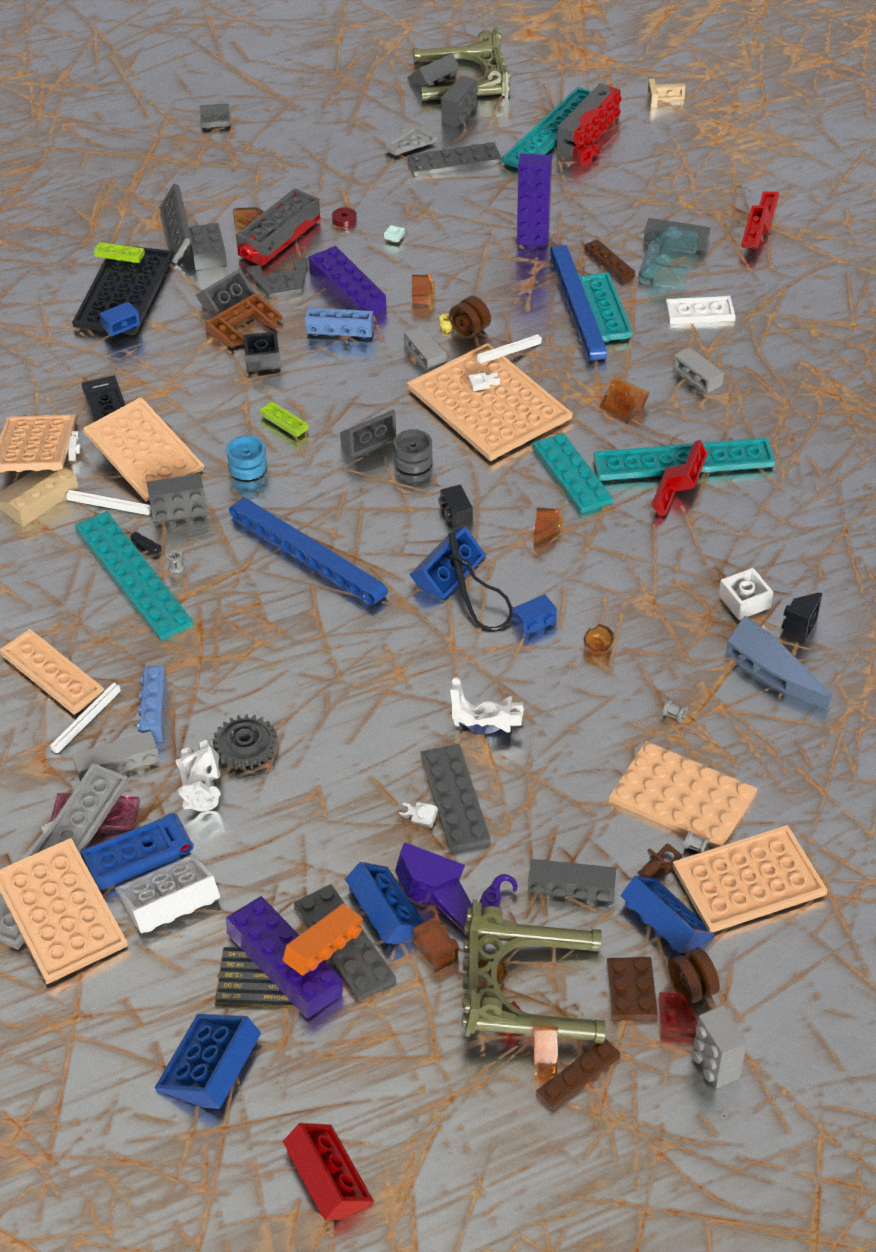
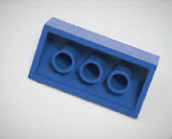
[409,526,486,600]
[345,861,429,945]
[620,876,715,954]

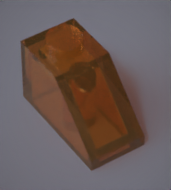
[233,207,265,228]
[534,507,562,546]
[533,1027,558,1077]

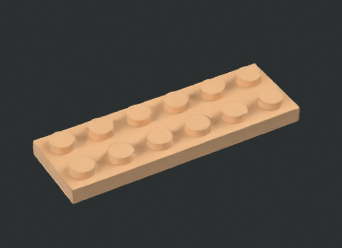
[0,629,104,715]

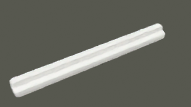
[476,335,542,364]
[66,490,151,515]
[50,683,121,753]

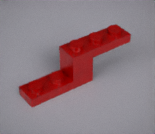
[741,191,779,249]
[652,440,708,516]

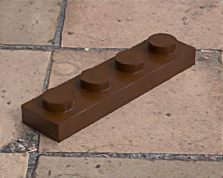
[584,239,635,282]
[536,1038,621,1111]

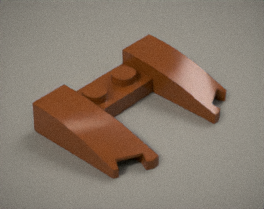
[206,293,283,348]

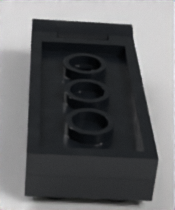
[81,375,125,423]

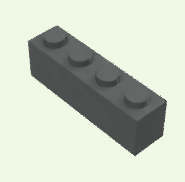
[644,218,711,251]
[528,859,616,901]

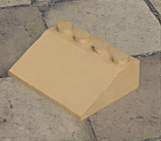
[0,466,79,527]

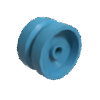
[226,435,267,480]

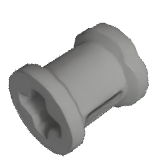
[166,549,185,574]
[662,699,688,723]
[683,831,710,853]

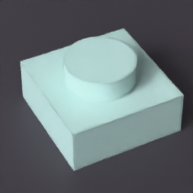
[384,225,405,242]

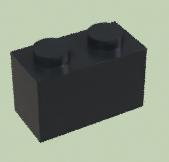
[438,484,473,526]

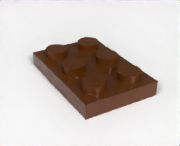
[607,957,658,1020]

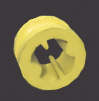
[439,314,453,329]

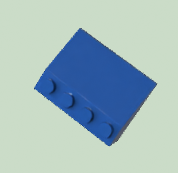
[154,1014,261,1109]

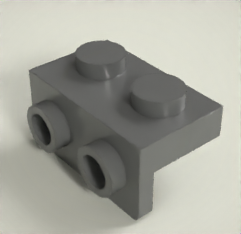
[200,104,230,128]

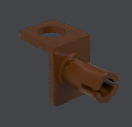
[637,843,682,877]

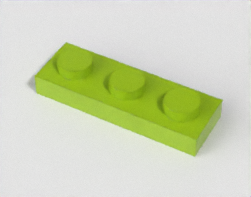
[94,242,145,263]
[260,401,309,438]

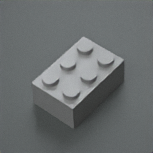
[692,1006,747,1089]

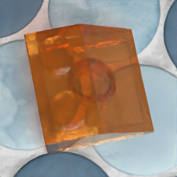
[599,376,650,421]

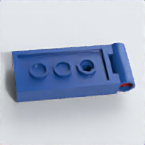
[81,813,194,891]

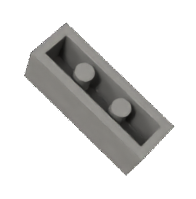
[404,326,447,372]
[673,347,724,394]

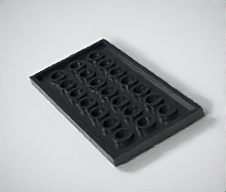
[72,244,174,335]

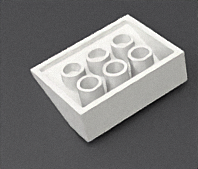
[115,854,220,933]

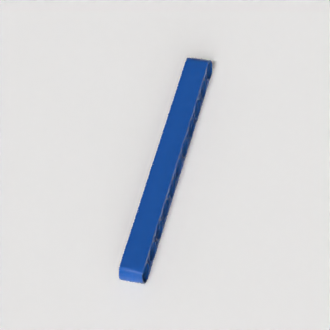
[550,245,607,361]
[229,497,388,605]

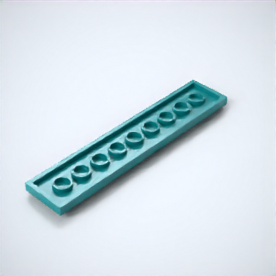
[502,87,592,168]
[593,438,775,481]
[75,511,194,641]

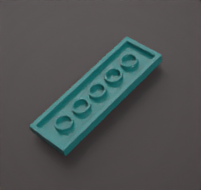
[579,272,633,341]
[532,432,613,514]

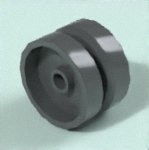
[394,429,433,474]

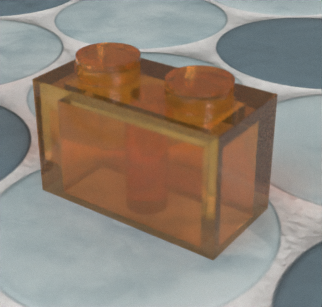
[412,275,435,308]
[413,917,460,972]

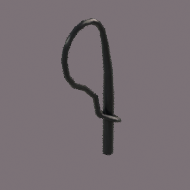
[448,532,513,630]

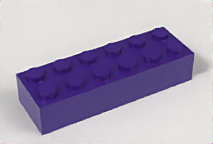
[517,153,552,246]
[308,246,387,316]
[226,896,343,1019]

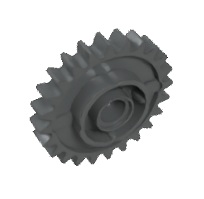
[213,714,278,770]

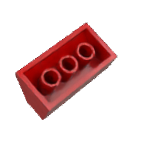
[282,1123,374,1220]

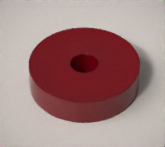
[332,207,357,227]

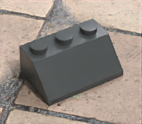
[407,53,460,88]
[196,268,255,316]
[340,410,396,457]

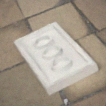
[665,296,735,324]

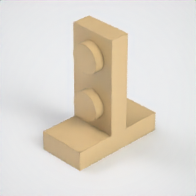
[648,78,685,107]

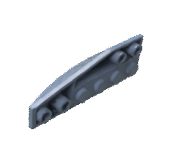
[726,616,833,709]

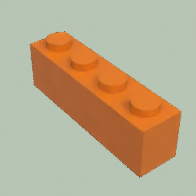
[283,904,363,976]

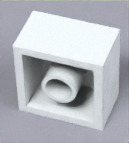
[719,568,774,620]

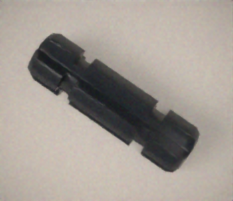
[130,532,162,555]

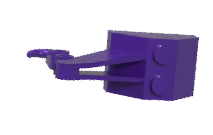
[395,842,518,940]

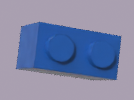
[99,301,140,336]
[512,594,557,635]

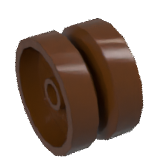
[449,296,491,339]
[667,947,720,1005]

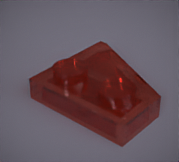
[659,992,697,1038]

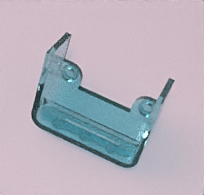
[639,227,699,290]

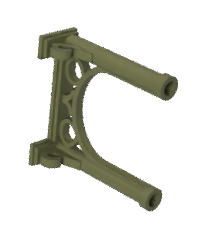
[413,27,511,102]
[462,899,606,1044]

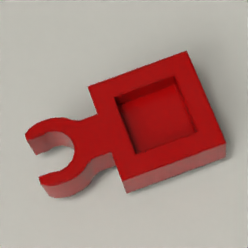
[577,144,601,165]

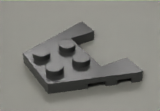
[246,258,308,299]

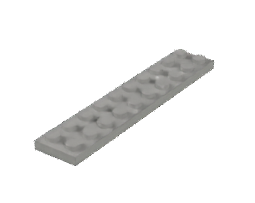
[0,763,130,950]

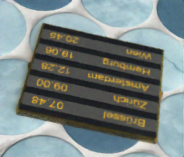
[215,947,295,1009]

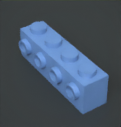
[305,307,374,337]
[137,666,167,742]

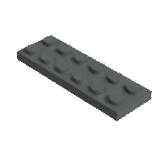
[408,142,502,177]
[160,184,192,264]
[420,744,491,852]
[293,884,396,1002]

